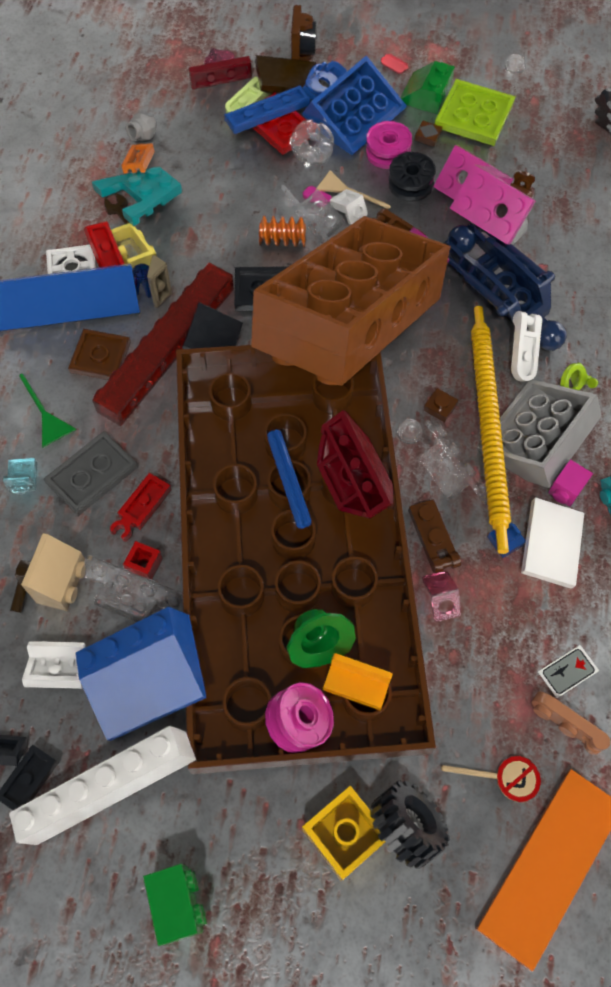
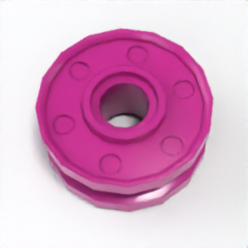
[366,121,412,169]
[265,682,334,753]

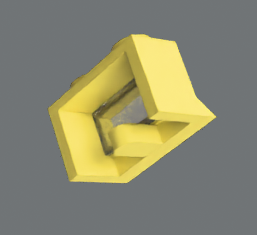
[111,223,156,276]

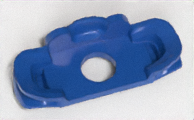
[303,61,347,100]

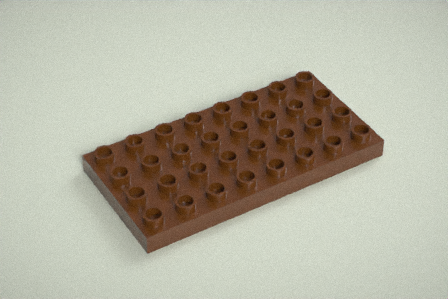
[176,345,436,774]

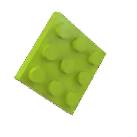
[435,79,516,146]

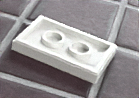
[521,497,584,589]

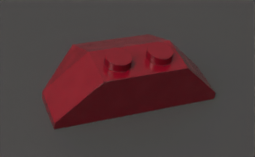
[317,410,393,519]

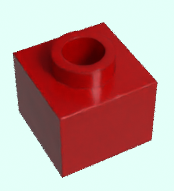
[123,541,163,582]

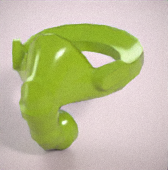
[560,362,598,390]

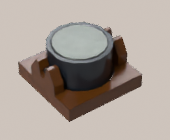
[291,5,317,61]

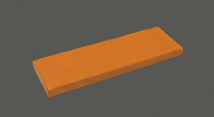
[475,769,611,972]

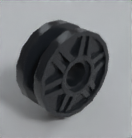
[389,152,436,201]

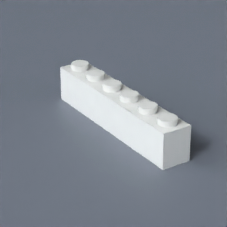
[9,726,196,845]

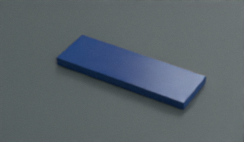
[0,264,140,331]

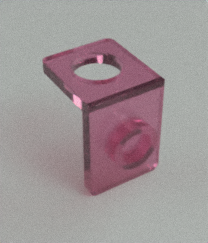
[422,571,461,622]

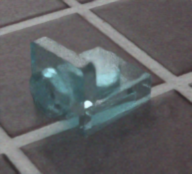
[3,458,37,494]

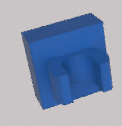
[487,522,526,558]

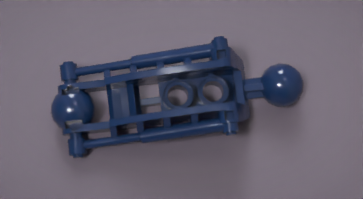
[443,223,567,351]

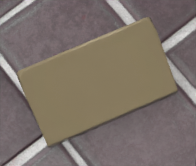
[147,255,172,308]

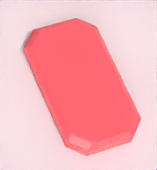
[381,54,408,74]

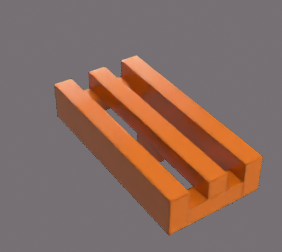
[121,143,155,174]

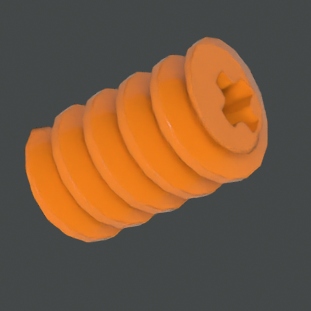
[259,216,306,247]

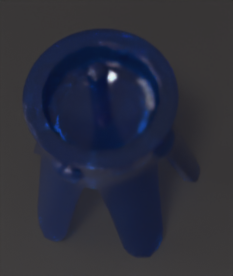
[133,264,152,298]

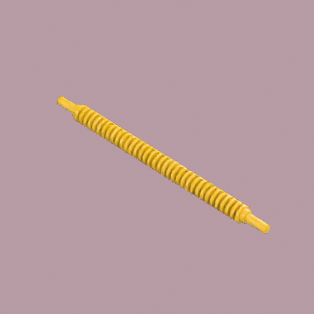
[471,306,511,554]

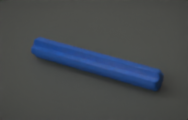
[267,430,311,529]

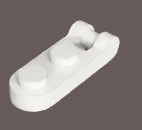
[511,311,542,382]

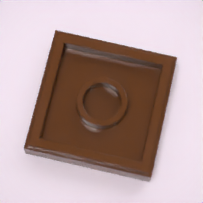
[68,329,131,382]

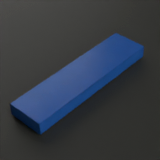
[224,86,310,134]

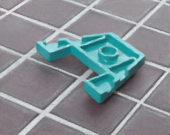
[92,167,183,226]

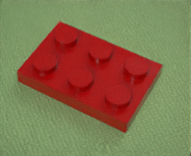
[252,93,316,155]

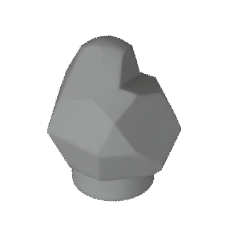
[126,114,156,141]

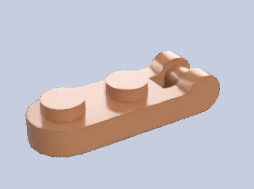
[531,691,611,755]

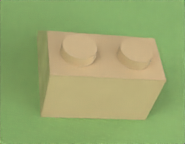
[21,533,87,611]

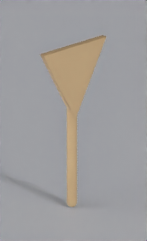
[316,170,391,209]

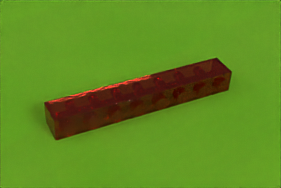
[92,263,234,426]

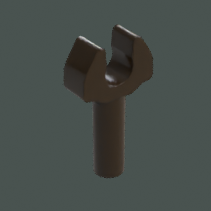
[104,193,129,224]
[10,560,31,613]

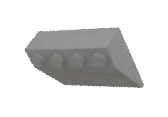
[477,380,602,488]

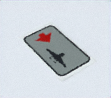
[538,645,599,698]

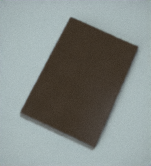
[255,55,321,93]

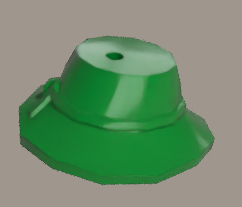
[287,609,356,668]

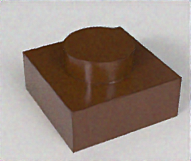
[423,388,459,423]

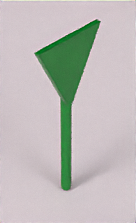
[19,374,77,448]

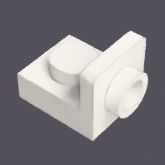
[330,189,368,225]

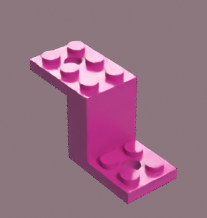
[433,145,536,245]

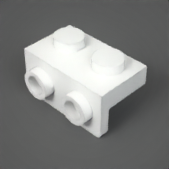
[22,641,86,689]

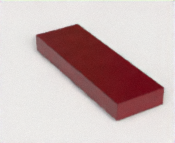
[188,56,252,90]

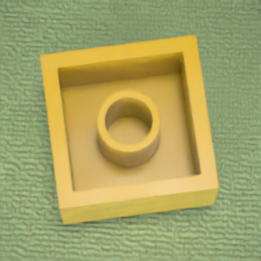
[302,785,385,881]

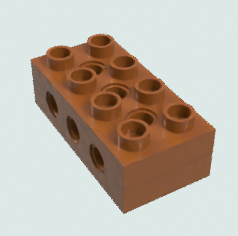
[251,216,450,386]

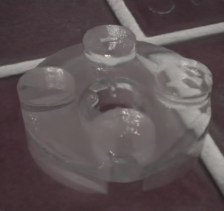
[289,120,334,167]

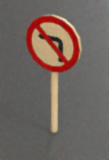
[441,756,541,802]

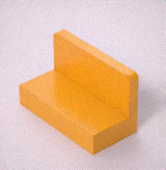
[323,653,392,711]

